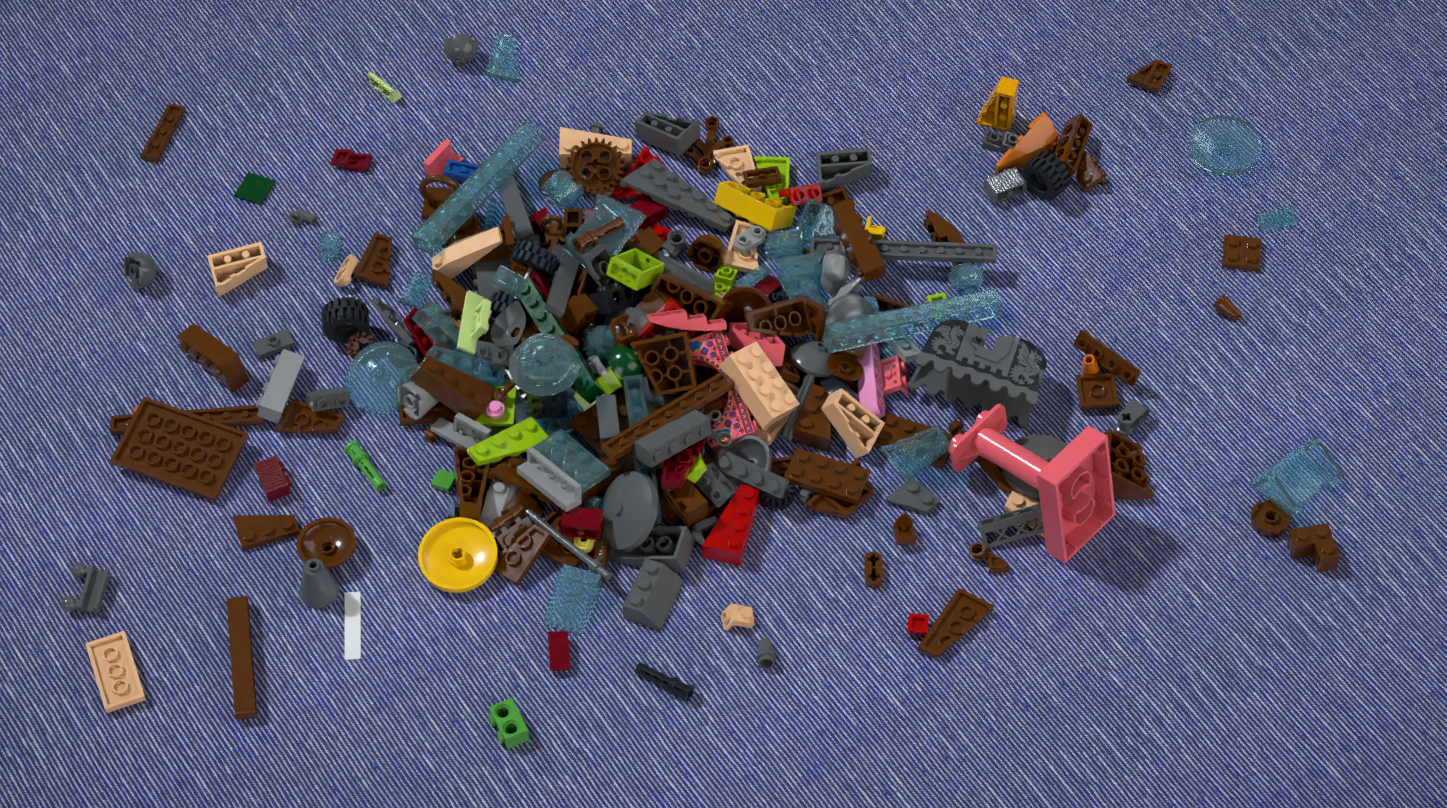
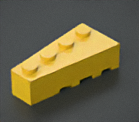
[714,181,797,232]

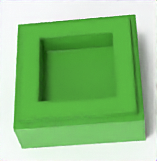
[431,469,455,493]

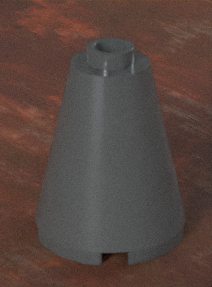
[299,558,340,609]

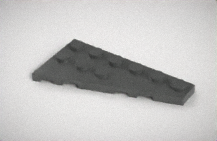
[619,159,736,233]

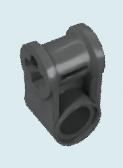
[1116,399,1150,436]

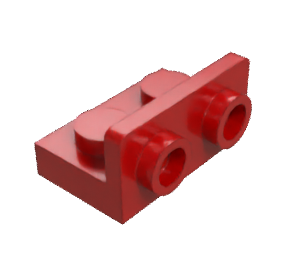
[778,183,823,206]

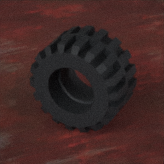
[1021,151,1071,201]
[321,297,370,344]

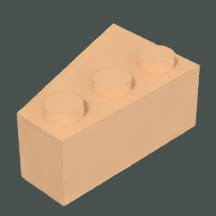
[822,388,885,458]

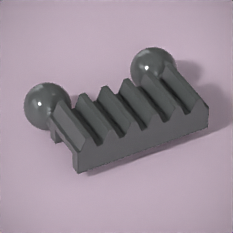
[61,562,111,613]

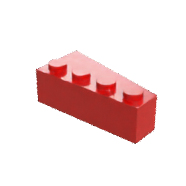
[702,485,760,566]

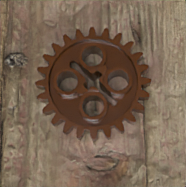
[566,138,625,196]

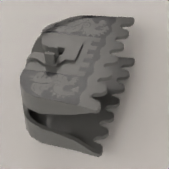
[907,319,1047,429]

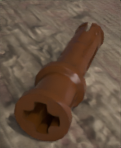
[572,216,625,254]

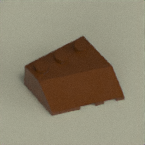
[630,331,699,396]
[1103,429,1154,500]

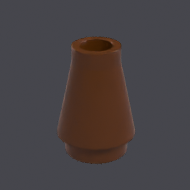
[1213,295,1242,321]

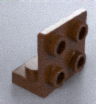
[474,215,515,263]

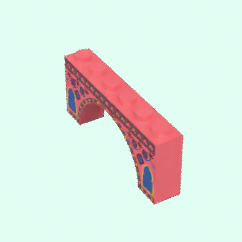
[690,330,758,453]

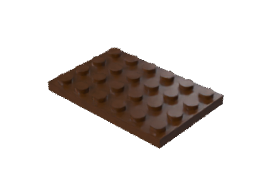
[110,396,249,502]

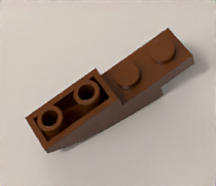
[923,210,967,274]

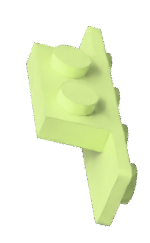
[457,290,492,355]

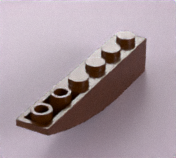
[430,269,495,342]

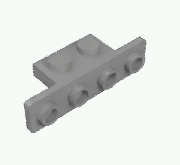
[430,412,498,465]

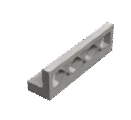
[517,447,582,512]

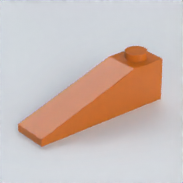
[995,112,1059,174]

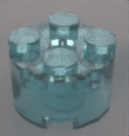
[541,169,584,212]

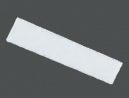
[345,591,361,660]

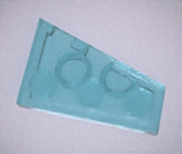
[485,32,520,84]

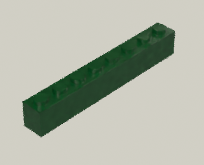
[514,277,605,404]

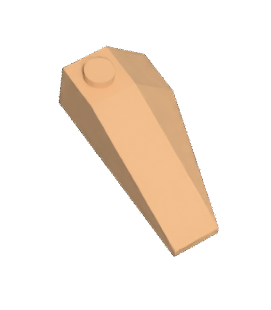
[431,227,503,280]

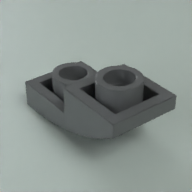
[981,129,1019,152]

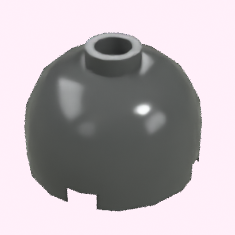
[443,34,479,66]
[124,252,158,290]

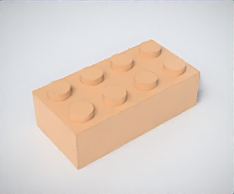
[719,342,800,429]

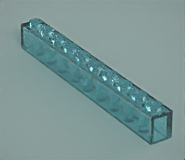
[411,121,545,255]
[822,288,1003,353]

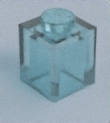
[318,231,343,261]

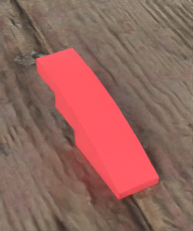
[646,309,727,331]

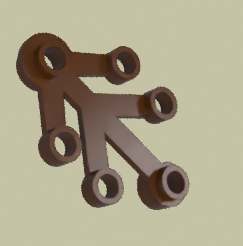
[684,116,733,174]

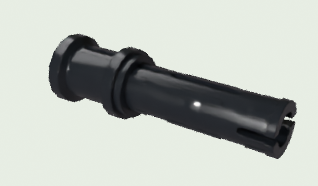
[635,662,695,702]

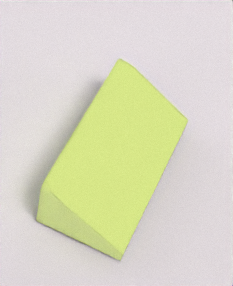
[368,72,402,103]

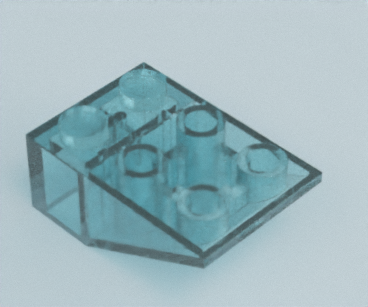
[796,199,840,244]

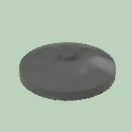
[1002,435,1068,500]
[600,471,658,551]

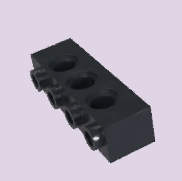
[590,282,652,316]

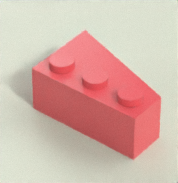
[728,322,786,367]

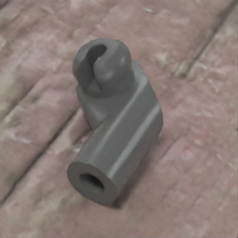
[289,210,317,224]

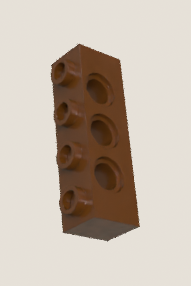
[1054,113,1093,176]

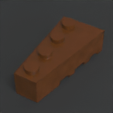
[832,199,885,283]
[651,274,734,335]
[177,323,249,393]
[453,446,492,522]

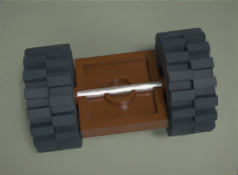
[489,240,560,325]

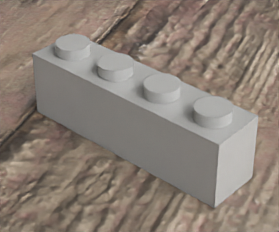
[255,349,305,424]

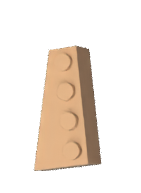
[559,127,633,168]

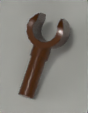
[424,428,439,443]

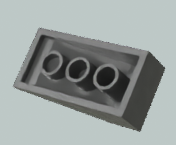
[608,526,695,573]

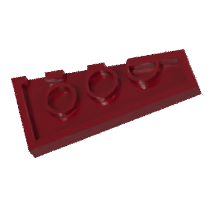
[661,437,707,489]

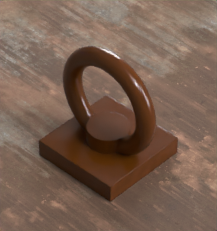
[419,175,463,220]

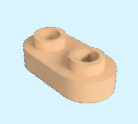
[334,254,358,287]

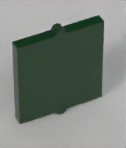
[234,172,276,205]

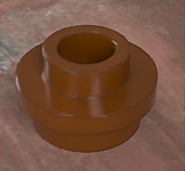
[969,542,989,561]

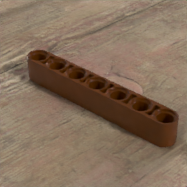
[227,596,258,720]

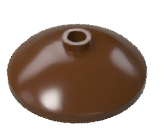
[722,286,772,333]
[296,517,356,569]

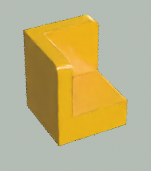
[865,216,886,240]

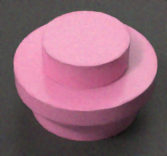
[485,400,505,419]

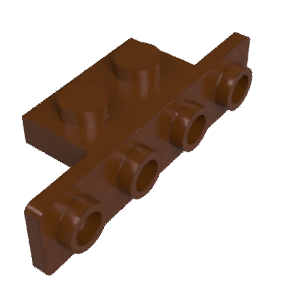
[1074,330,1141,386]

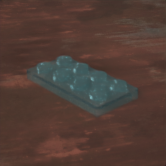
[533,428,611,493]

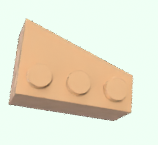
[207,242,268,297]

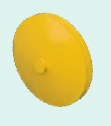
[418,517,498,593]

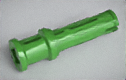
[344,440,387,492]

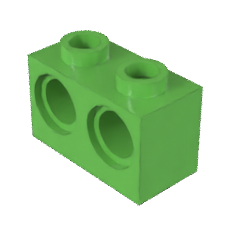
[488,697,530,749]

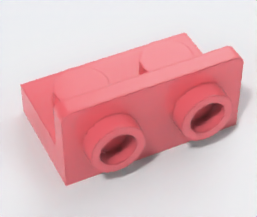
[880,355,909,395]

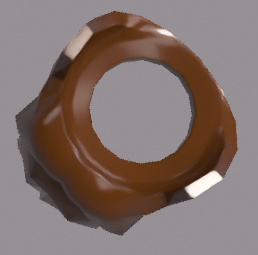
[607,313,638,352]

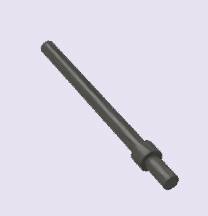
[525,509,612,580]

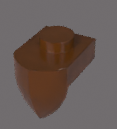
[893,513,917,545]

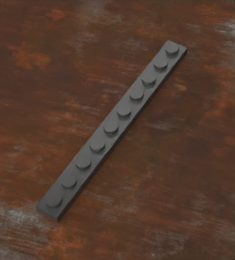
[810,238,997,264]

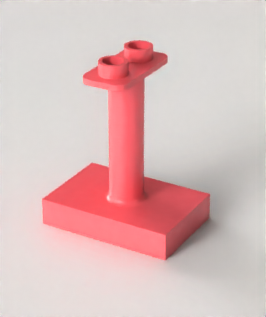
[948,404,1116,563]

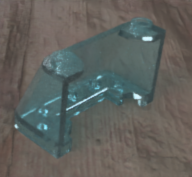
[562,195,646,267]
[1250,436,1344,516]

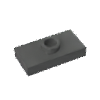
[252,329,295,359]

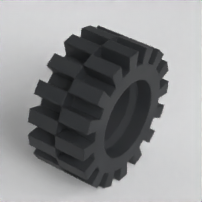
[760,473,794,511]

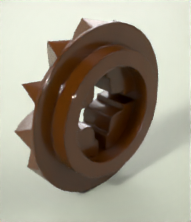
[347,332,377,362]

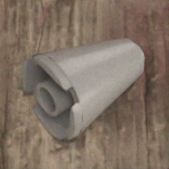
[397,382,439,420]

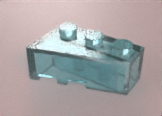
[880,426,951,480]

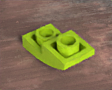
[714,265,738,296]

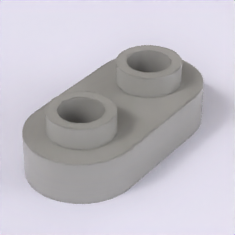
[733,226,766,253]

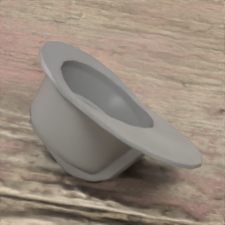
[821,249,851,294]

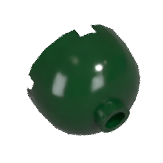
[606,345,644,384]

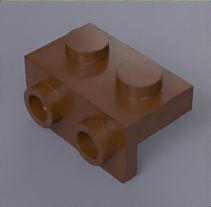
[1075,151,1108,192]

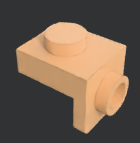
[721,603,755,630]

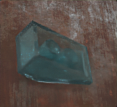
[543,564,603,636]

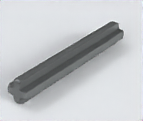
[782,374,815,441]

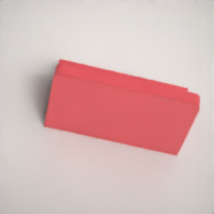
[423,140,463,183]

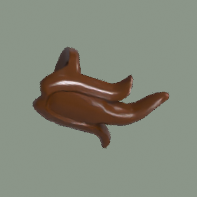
[540,215,568,251]

